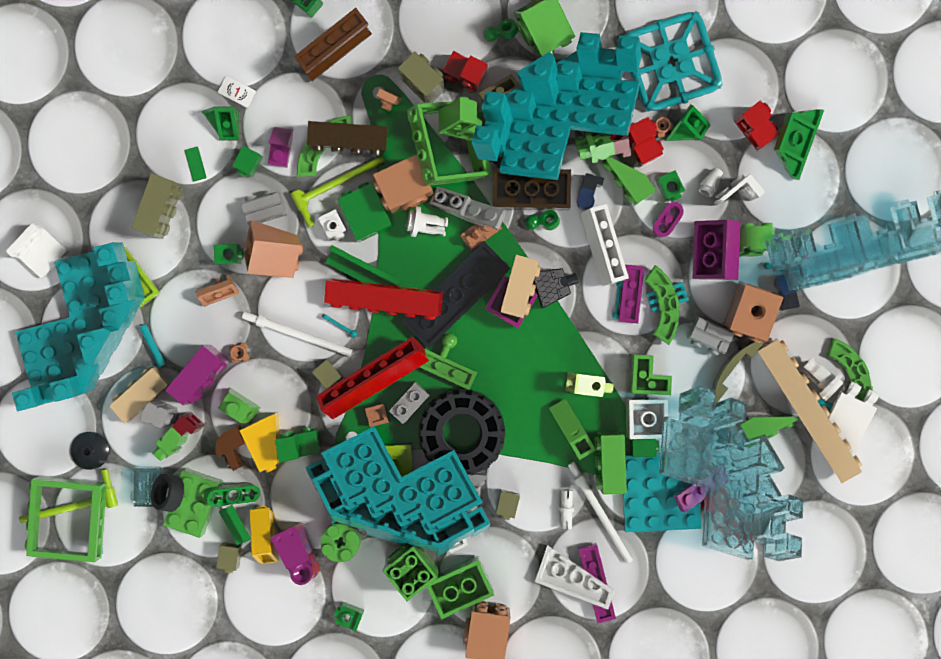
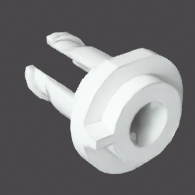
[406,206,448,237]
[801,357,844,401]

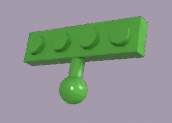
[420,333,477,389]

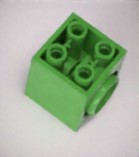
[513,0,576,56]
[382,543,439,602]

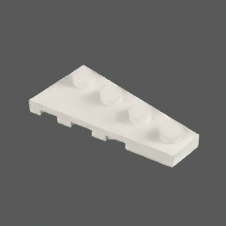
[535,545,615,609]

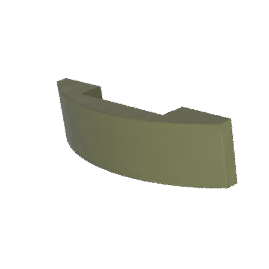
[710,340,764,403]

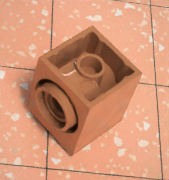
[372,155,434,214]
[724,281,784,343]
[463,601,511,659]

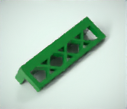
[325,245,402,286]

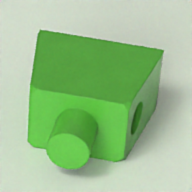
[218,388,261,424]

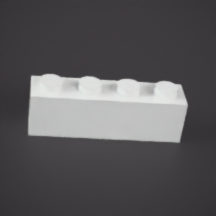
[580,204,629,287]

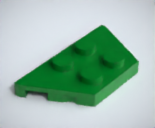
[774,109,824,180]

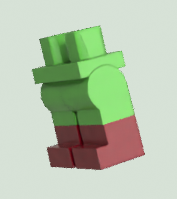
[575,131,631,163]
[152,412,205,461]

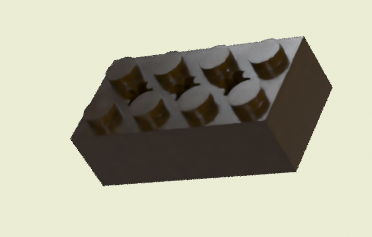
[307,121,387,155]
[492,168,571,211]

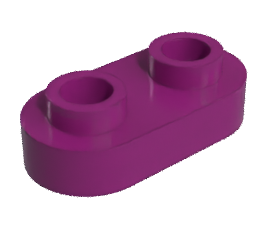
[653,202,684,237]

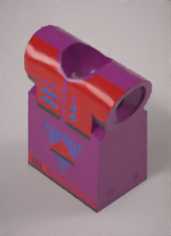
[270,522,320,585]

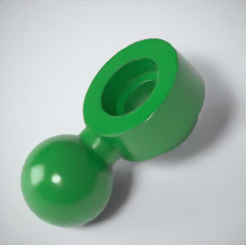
[483,19,518,42]
[525,210,560,230]

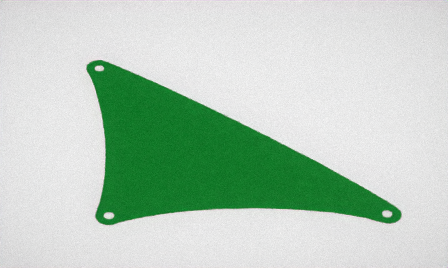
[335,75,631,475]

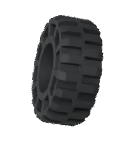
[418,389,505,476]

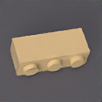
[500,255,541,318]
[109,367,171,423]

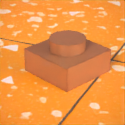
[365,403,389,427]

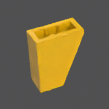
[240,413,280,473]
[250,506,279,564]

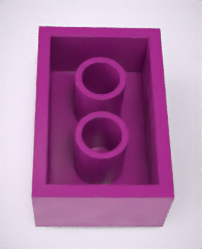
[692,220,741,280]
[165,345,229,406]

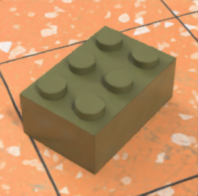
[398,51,445,103]
[131,173,183,239]

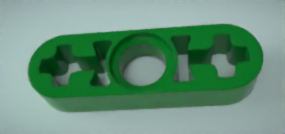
[204,483,260,507]

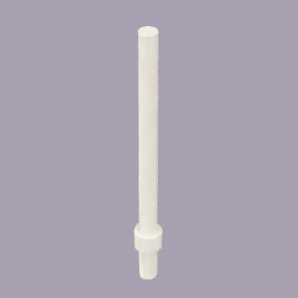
[242,311,353,357]
[568,462,633,563]

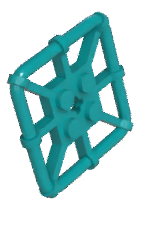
[623,11,723,112]

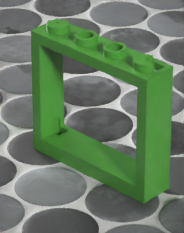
[407,100,492,186]
[25,476,107,562]

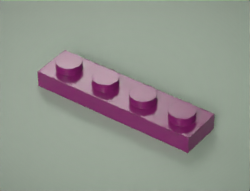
[578,543,616,623]

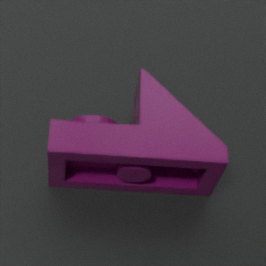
[268,127,294,168]

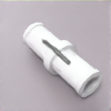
[559,489,574,529]

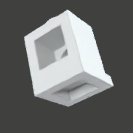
[318,209,348,241]

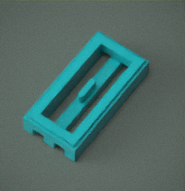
[646,282,689,312]

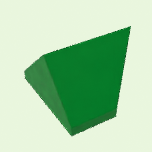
[665,104,711,141]
[201,106,239,140]

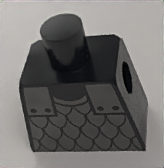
[533,268,579,309]

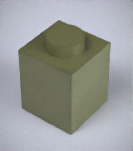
[312,359,344,389]
[496,489,520,520]
[216,542,242,573]

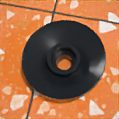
[71,432,109,470]

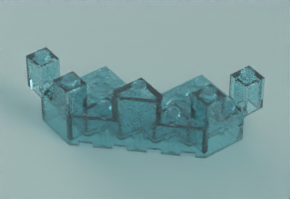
[765,190,941,291]
[659,386,803,561]

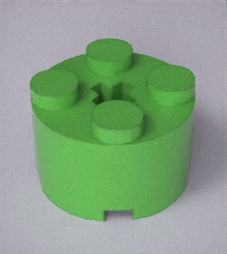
[739,223,776,257]
[321,522,361,562]

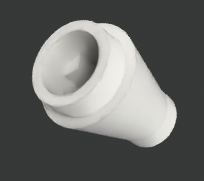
[699,168,723,197]

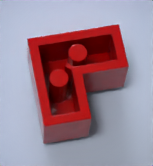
[443,51,488,93]
[734,100,779,151]
[628,117,664,167]

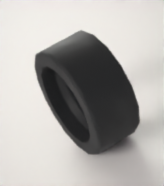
[151,473,184,512]

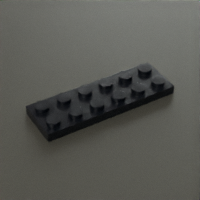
[402,241,511,349]

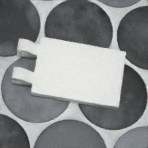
[828,381,879,456]

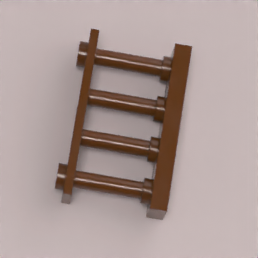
[294,8,372,82]

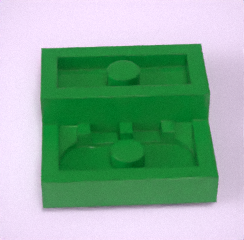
[219,505,251,545]

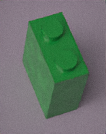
[337,182,393,242]

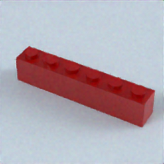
[324,278,443,320]
[316,336,429,420]

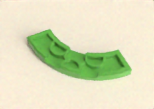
[297,116,351,177]
[643,265,680,345]
[826,338,873,401]

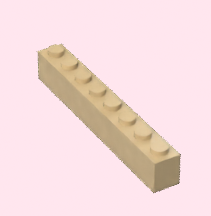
[758,338,862,484]

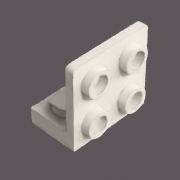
[713,174,765,206]
[6,223,67,278]

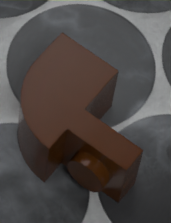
[216,425,245,471]

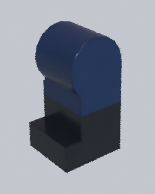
[577,173,604,211]
[774,274,800,311]

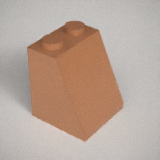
[244,220,303,278]

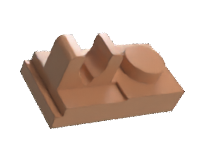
[376,88,402,111]
[460,224,502,251]
[195,274,239,307]

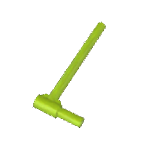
[290,156,385,228]
[19,469,118,523]

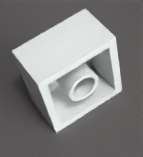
[626,398,669,439]

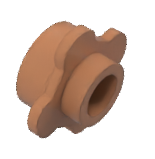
[654,114,674,138]
[229,343,250,363]

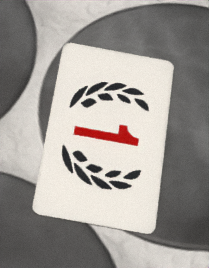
[218,76,256,108]

